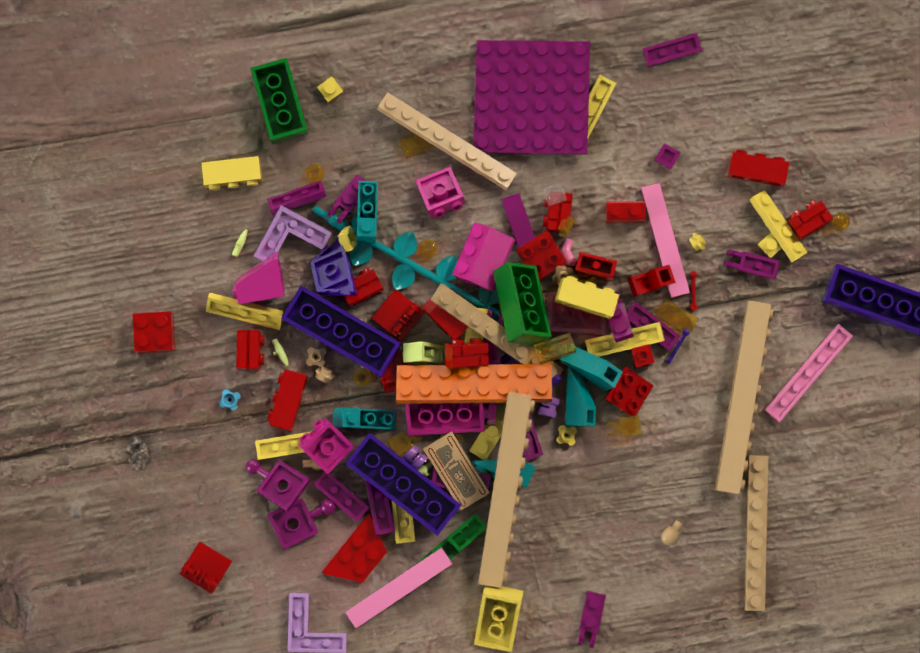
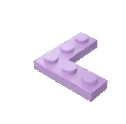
[254,205,332,261]
[288,593,347,653]

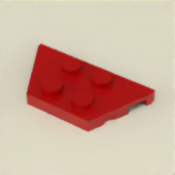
[322,514,387,583]

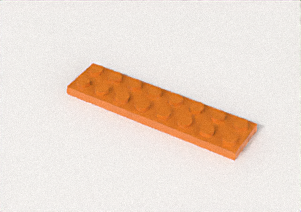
[396,364,552,404]

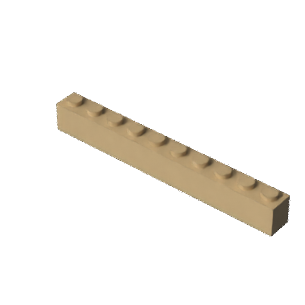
[715,300,773,495]
[478,391,535,588]

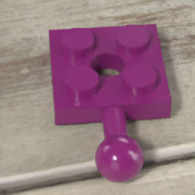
[246,459,311,512]
[267,498,336,550]

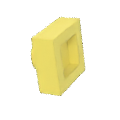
[317,76,344,104]
[338,225,358,252]
[757,233,782,258]

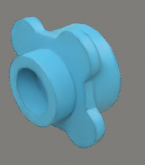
[219,389,241,411]

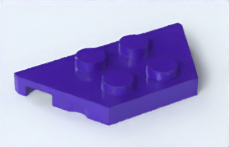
[310,235,358,296]

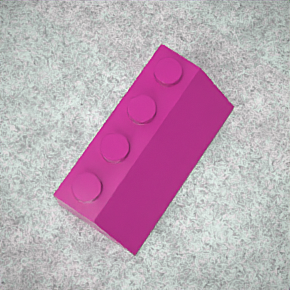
[405,403,485,436]

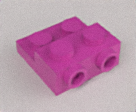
[415,167,466,218]
[298,418,355,474]

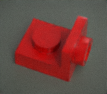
[631,344,655,369]

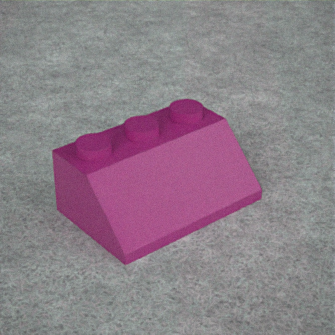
[452,222,515,292]

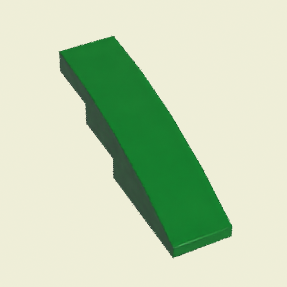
[415,513,487,565]

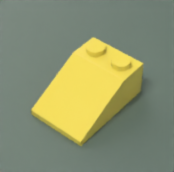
[474,585,524,652]

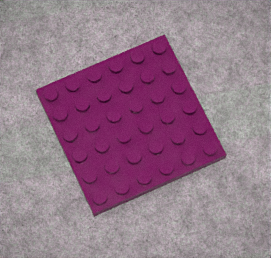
[473,40,591,155]

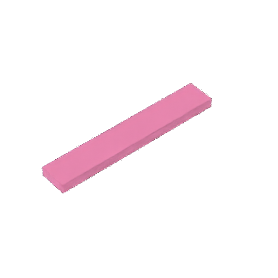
[641,183,690,298]
[764,323,853,423]
[345,548,453,628]

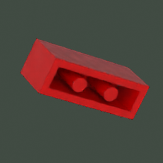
[727,150,789,187]
[267,369,308,432]

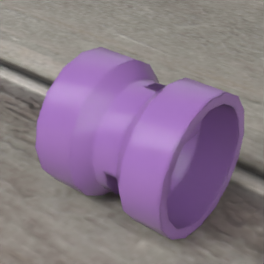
[537,397,560,419]
[402,445,429,470]

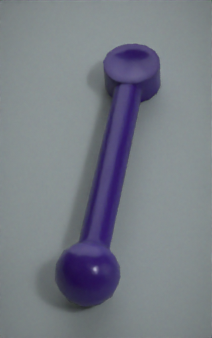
[666,329,690,364]

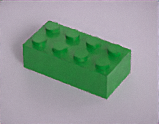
[250,58,309,145]
[493,262,552,345]

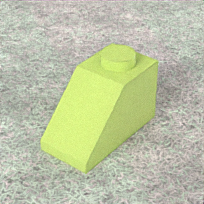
[402,341,445,365]

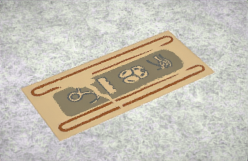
[423,431,490,511]

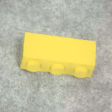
[202,156,263,191]
[554,276,619,319]

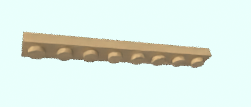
[377,92,517,190]
[431,284,563,378]
[745,455,768,611]

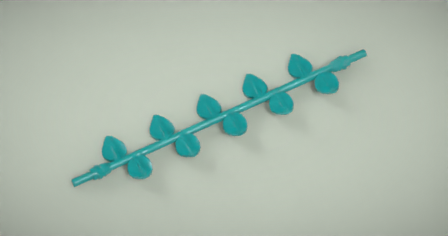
[312,206,565,356]

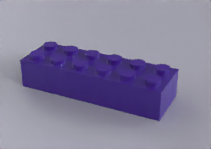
[822,264,920,337]
[281,286,402,378]
[345,433,461,536]

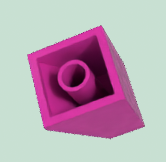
[232,252,285,304]

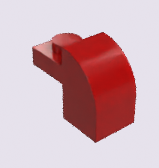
[627,265,676,297]

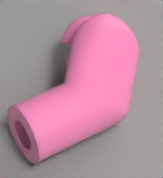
[560,238,577,267]

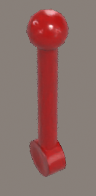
[690,271,697,311]

